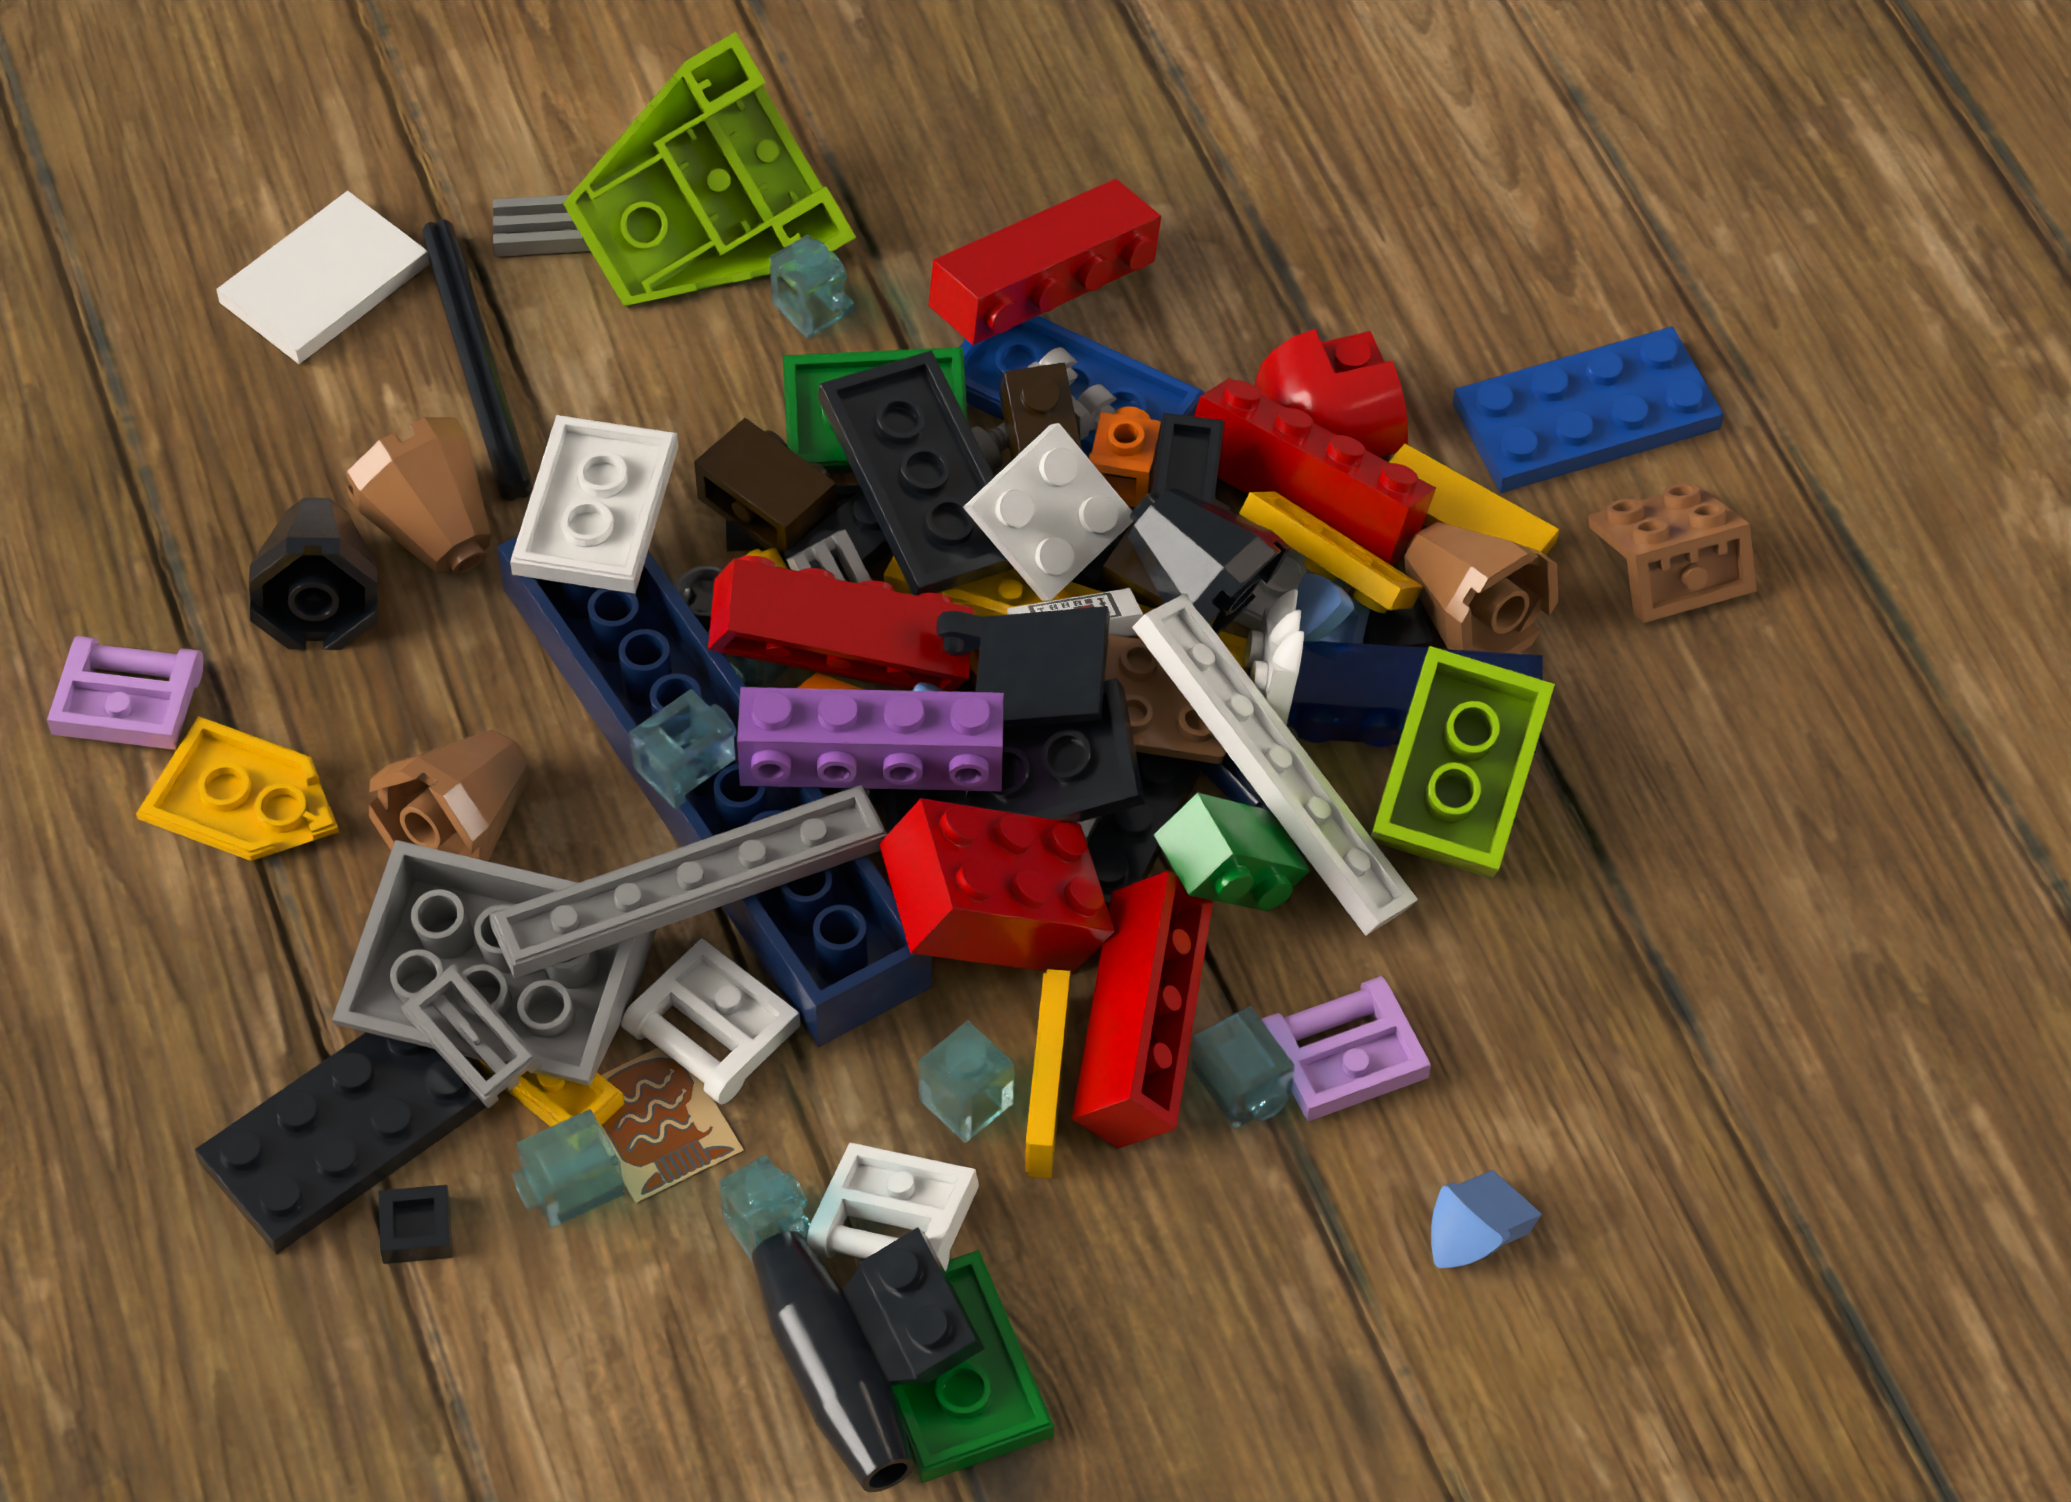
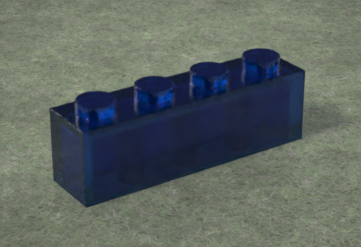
[1287,641,1543,754]

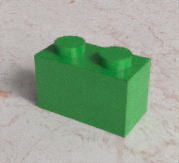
[1154,793,1311,911]

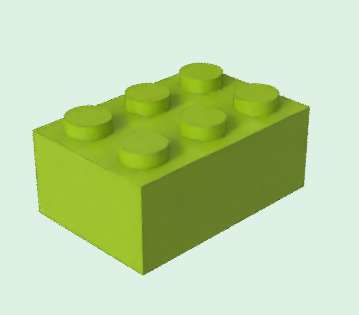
[1370,646,1555,879]

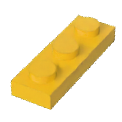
[1239,491,1423,613]

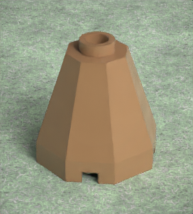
[347,417,491,575]
[1404,522,1559,667]
[369,730,528,861]

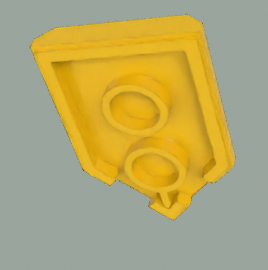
[136,716,339,861]

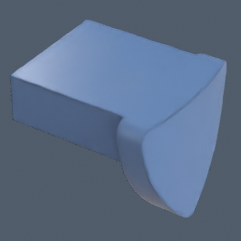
[1296,574,1370,668]
[1431,1170,1542,1268]

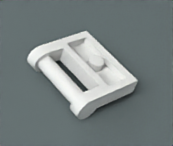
[621,938,800,1104]
[807,1143,979,1272]

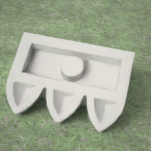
[1244,589,1304,725]

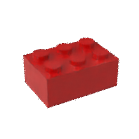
[879,798,1115,975]

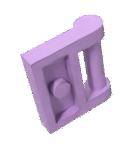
[47,636,203,750]
[1258,976,1431,1122]

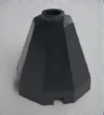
[1128,488,1291,635]
[249,498,378,650]

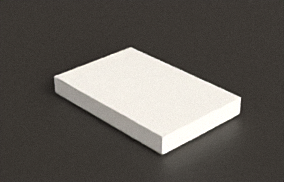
[216,191,430,364]
[510,415,679,594]

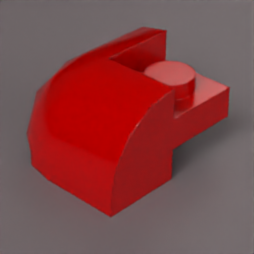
[1255,328,1408,458]

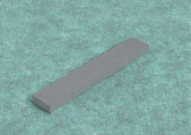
[489,785,887,979]

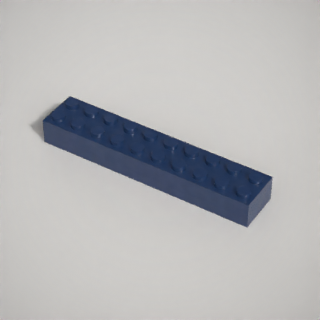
[497,536,932,1047]

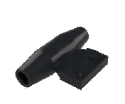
[751,1227,985,1492]

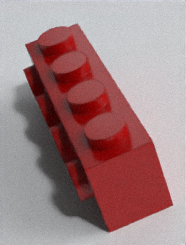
[928,178,1161,345]
[1194,378,1436,566]
[708,556,974,692]
[1072,870,1213,1149]

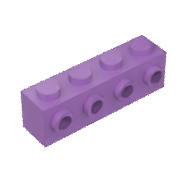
[737,687,1004,791]

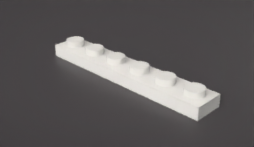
[1132,594,1418,936]

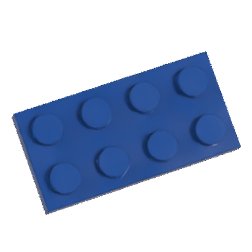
[1452,326,1723,493]

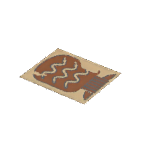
[594,1048,744,1203]

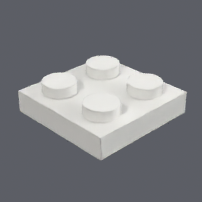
[963,423,1133,601]

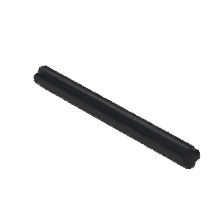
[422,219,533,501]

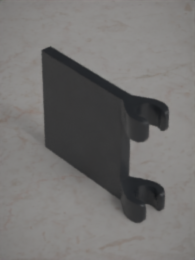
[936,606,1110,728]

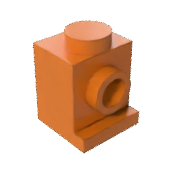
[1089,406,1161,507]

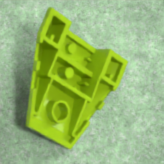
[562,31,856,306]

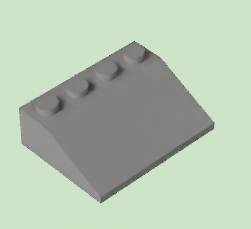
[332,840,657,1086]

